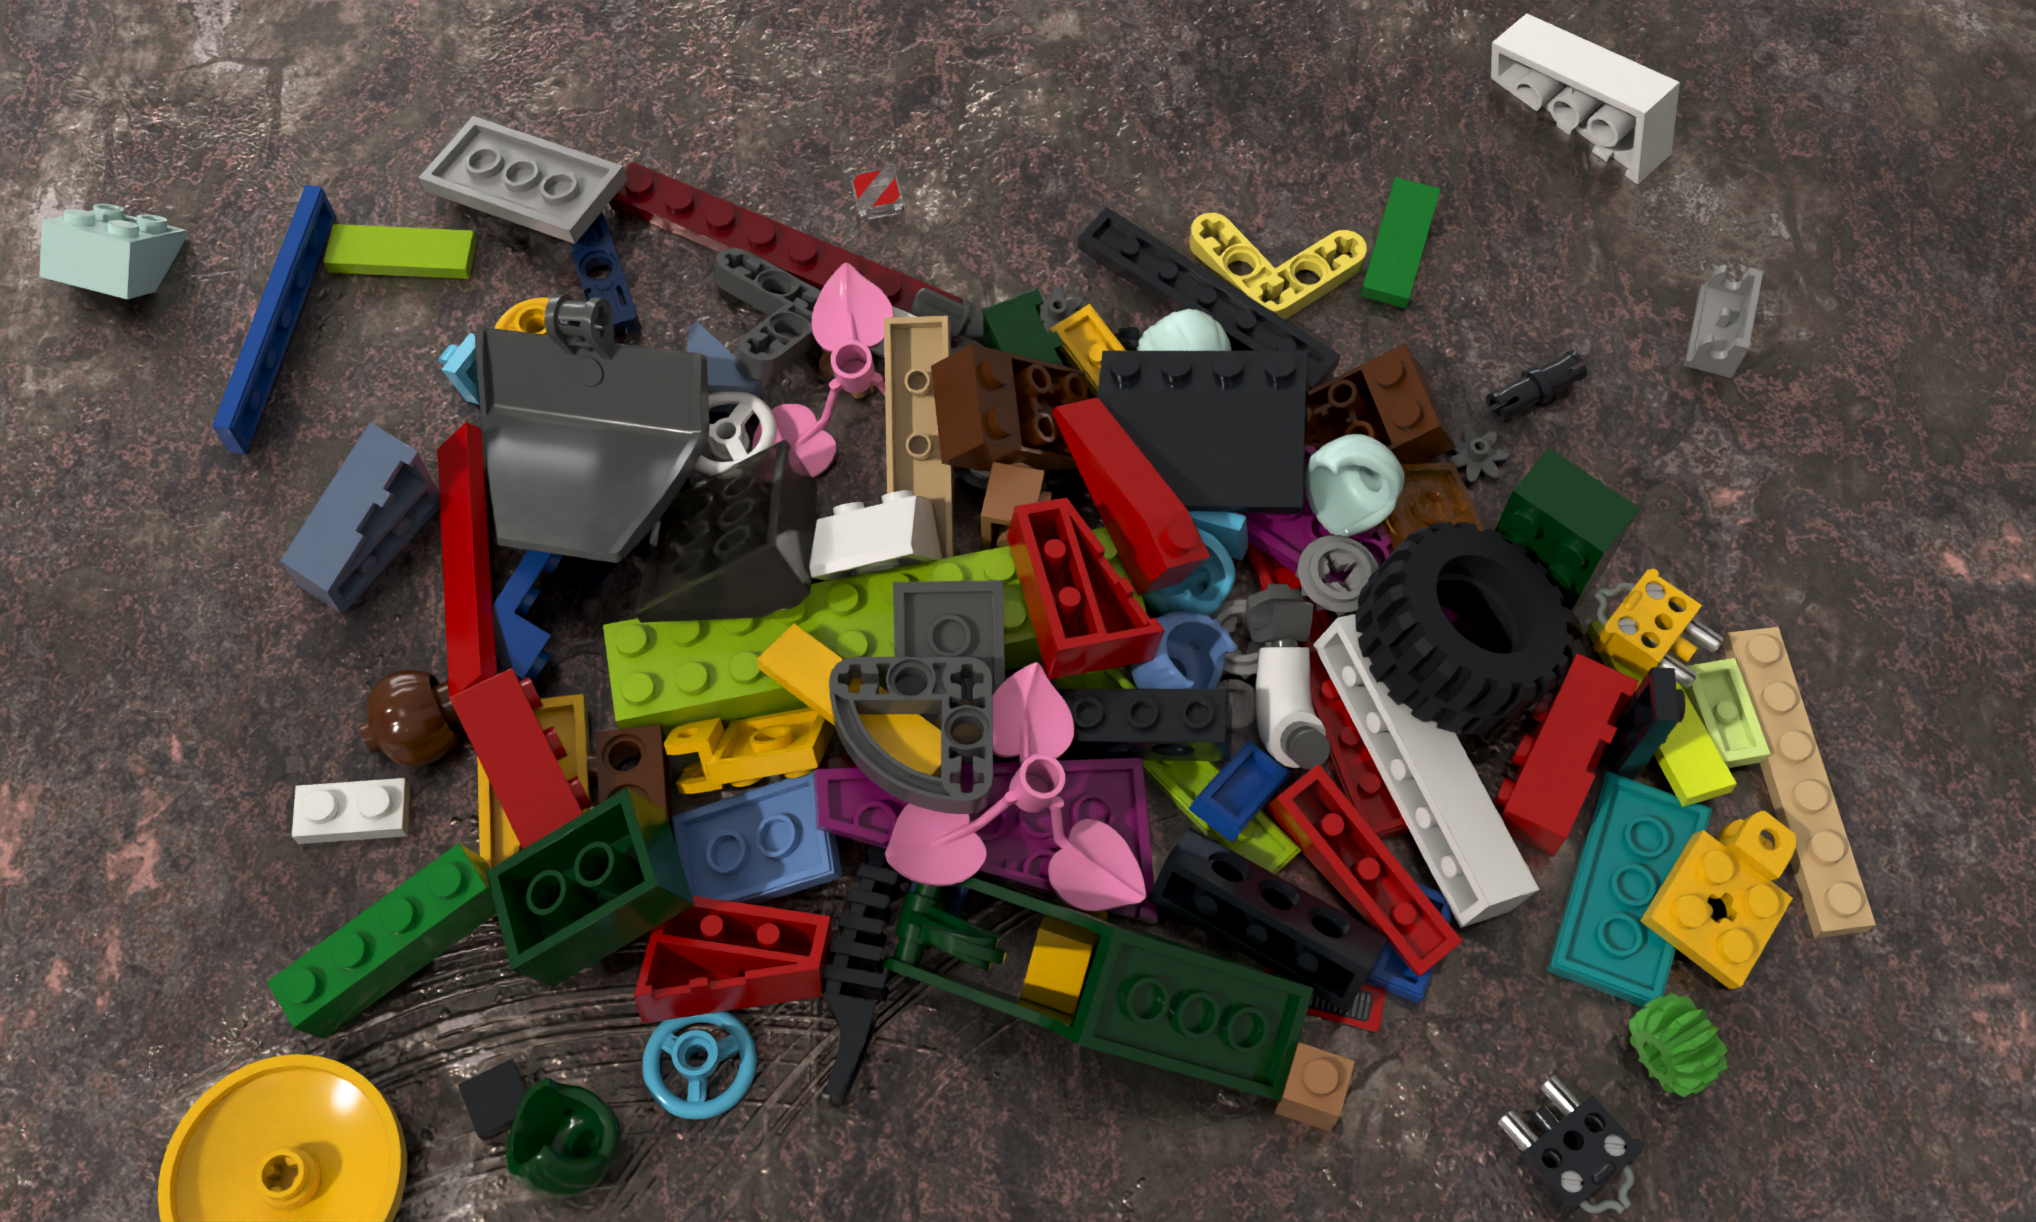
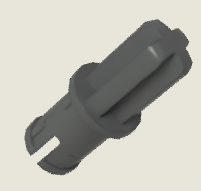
[911,288,983,345]

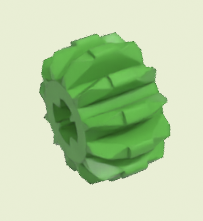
[1628,992,1728,1098]

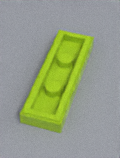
[323,224,477,279]

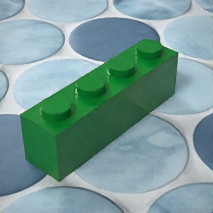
[267,843,496,1039]

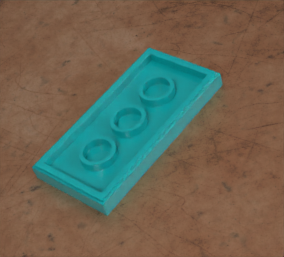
[1546,771,1712,1007]

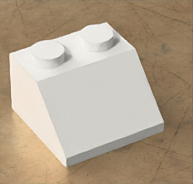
[809,490,943,581]

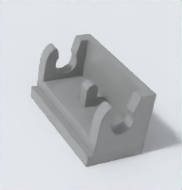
[1684,265,1763,378]

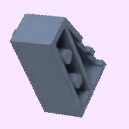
[280,422,440,615]

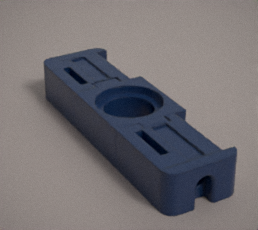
[570,212,641,339]

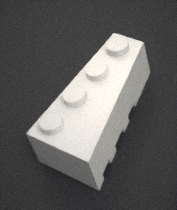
[1491,13,1680,185]

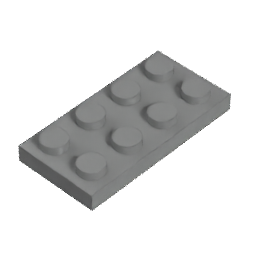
[418,116,628,244]

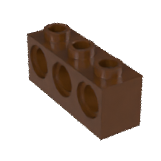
[587,724,675,842]

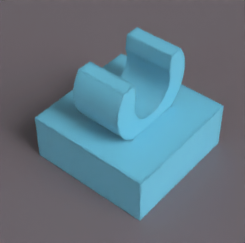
[438,333,480,405]

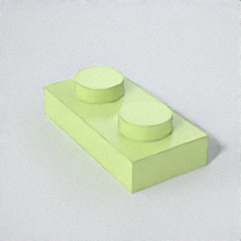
[1683,658,1771,768]

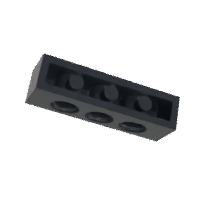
[1017,689,1233,761]
[1147,828,1388,1013]

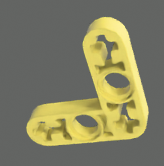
[1189,213,1367,320]

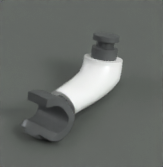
[1245,584,1330,770]

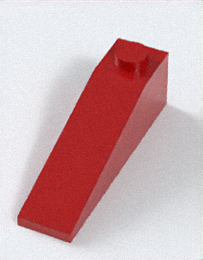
[1052,397,1210,596]
[1265,764,1462,977]

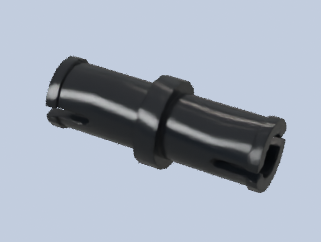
[1486,350,1587,422]

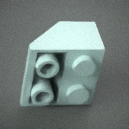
[39,204,187,299]

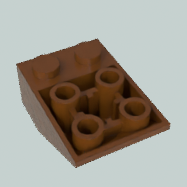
[1306,343,1456,471]
[931,344,1089,471]

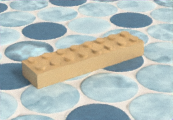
[884,316,955,558]

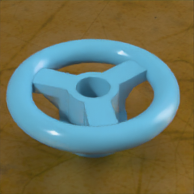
[642,1011,757,1120]

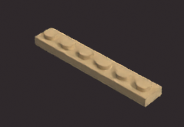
[1722,627,1876,939]

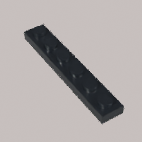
[1077,207,1341,390]

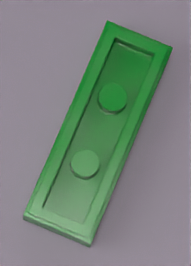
[1360,177,1441,308]

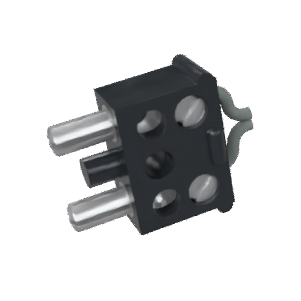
[1498,1076,1644,1220]

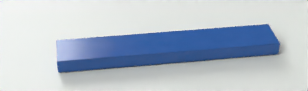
[212,185,336,454]

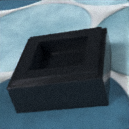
[458,1059,527,1141]

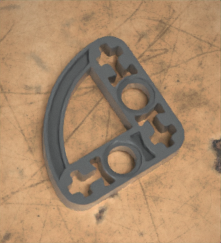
[829,657,993,814]

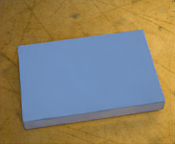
[672,770,843,905]

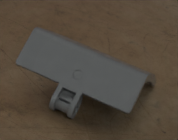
[474,293,709,563]

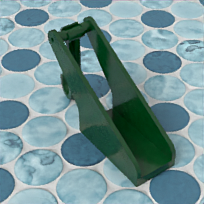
[882,875,1314,1101]

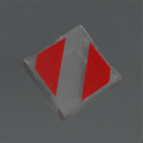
[849,166,905,221]

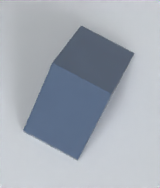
[686,321,765,413]

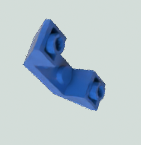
[493,550,598,682]

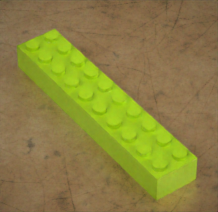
[603,527,1147,738]

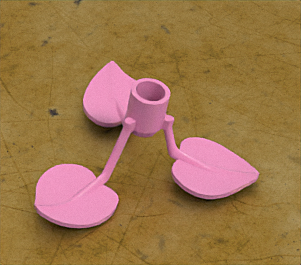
[750,262,894,484]
[885,662,1146,912]

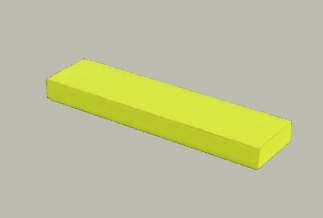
[1587,616,1737,807]

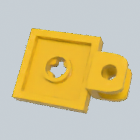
[664,707,836,794]
[1640,811,1796,990]

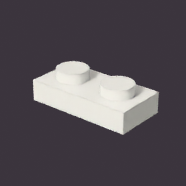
[292,778,411,844]

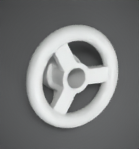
[694,392,777,477]

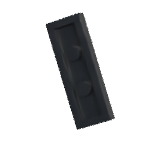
[1608,667,1685,780]

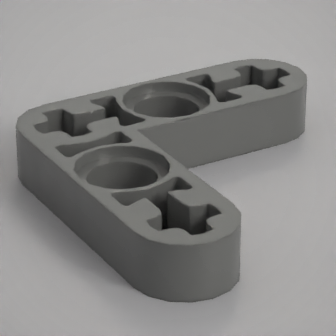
[714,248,821,380]

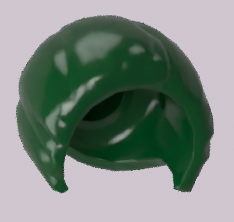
[505,1078,621,1198]

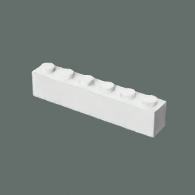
[1313,614,1540,928]

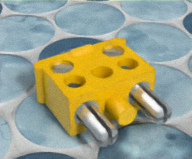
[1593,568,1723,688]

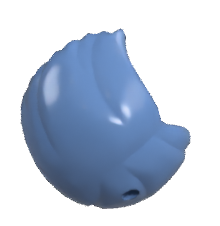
[1131,611,1237,689]

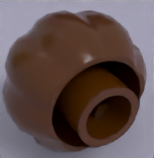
[359,669,461,767]

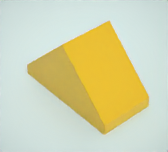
[1020,897,1108,1016]

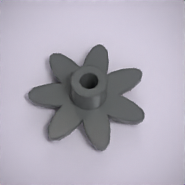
[1040,287,1083,334]
[1446,426,1510,483]

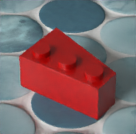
[1007,497,1165,680]
[1493,653,1639,857]
[449,668,592,849]
[634,896,833,1024]

